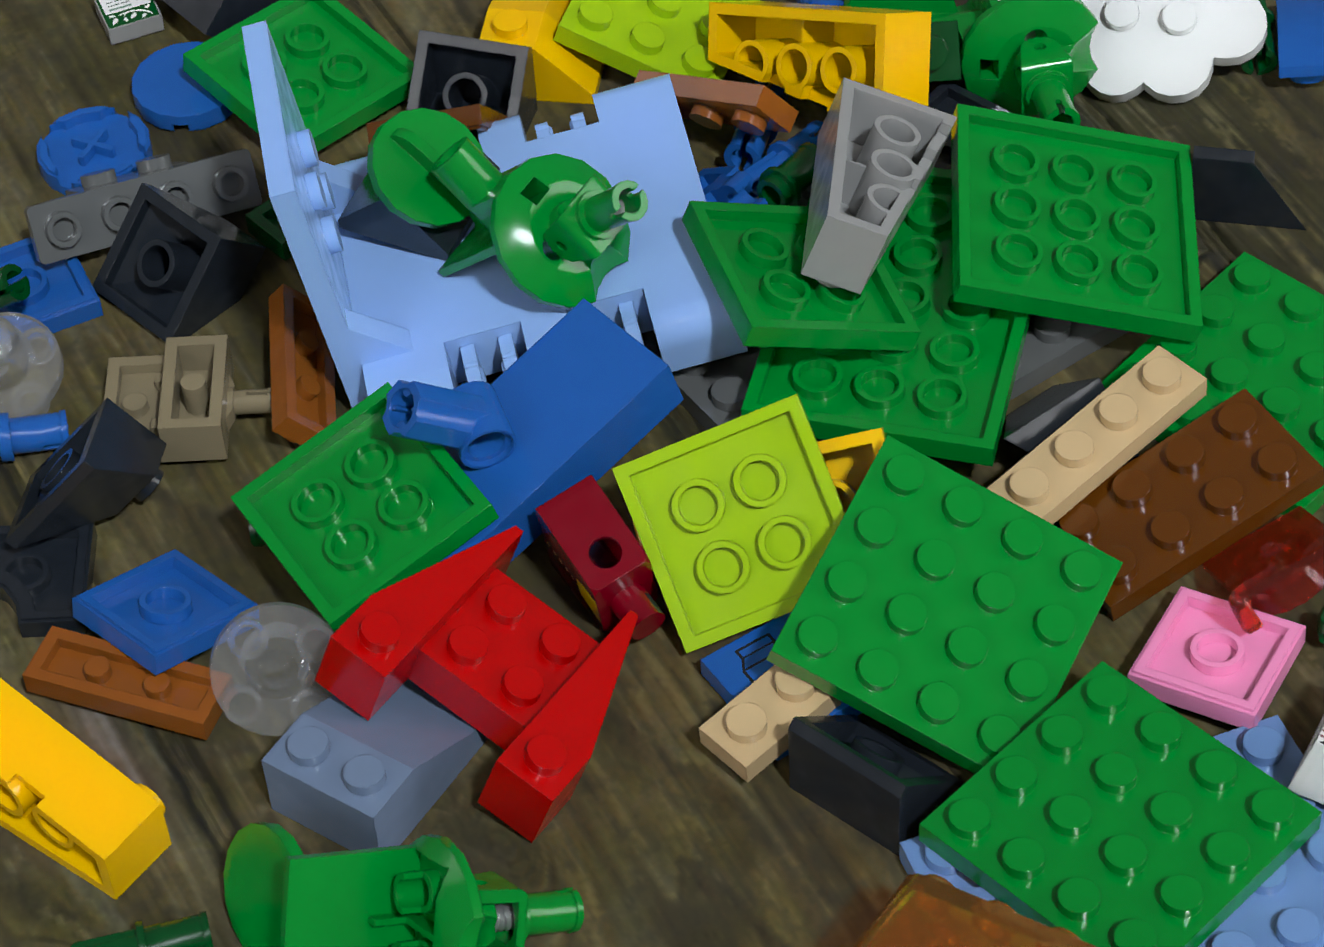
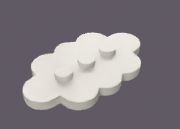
[998,0,1267,104]

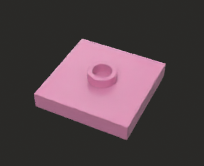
[1128,586,1306,729]

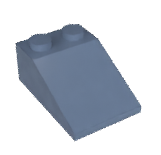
[261,679,488,850]

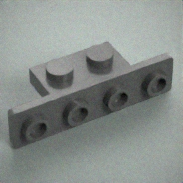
[24,149,262,264]

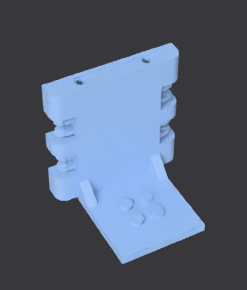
[242,20,748,408]

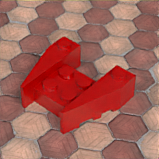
[315,526,639,843]

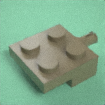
[104,334,272,463]

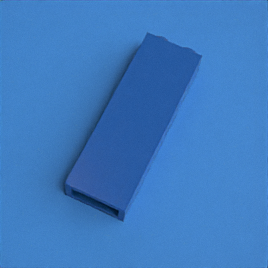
[440,298,684,563]

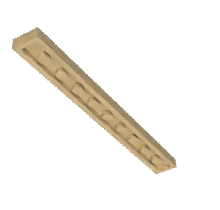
[699,345,1207,782]

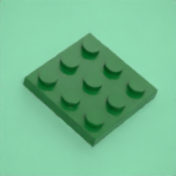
[183,0,414,152]
[682,201,921,351]
[230,382,499,633]

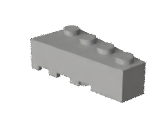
[801,77,958,294]

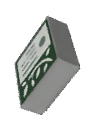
[94,0,164,45]

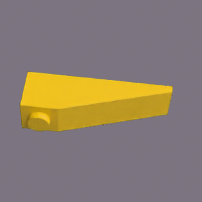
[479,0,604,105]

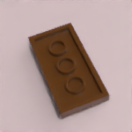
[1053,388,1324,622]

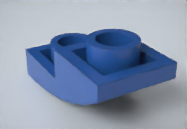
[1276,0,1324,84]

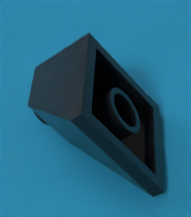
[93,183,266,342]
[5,398,167,549]

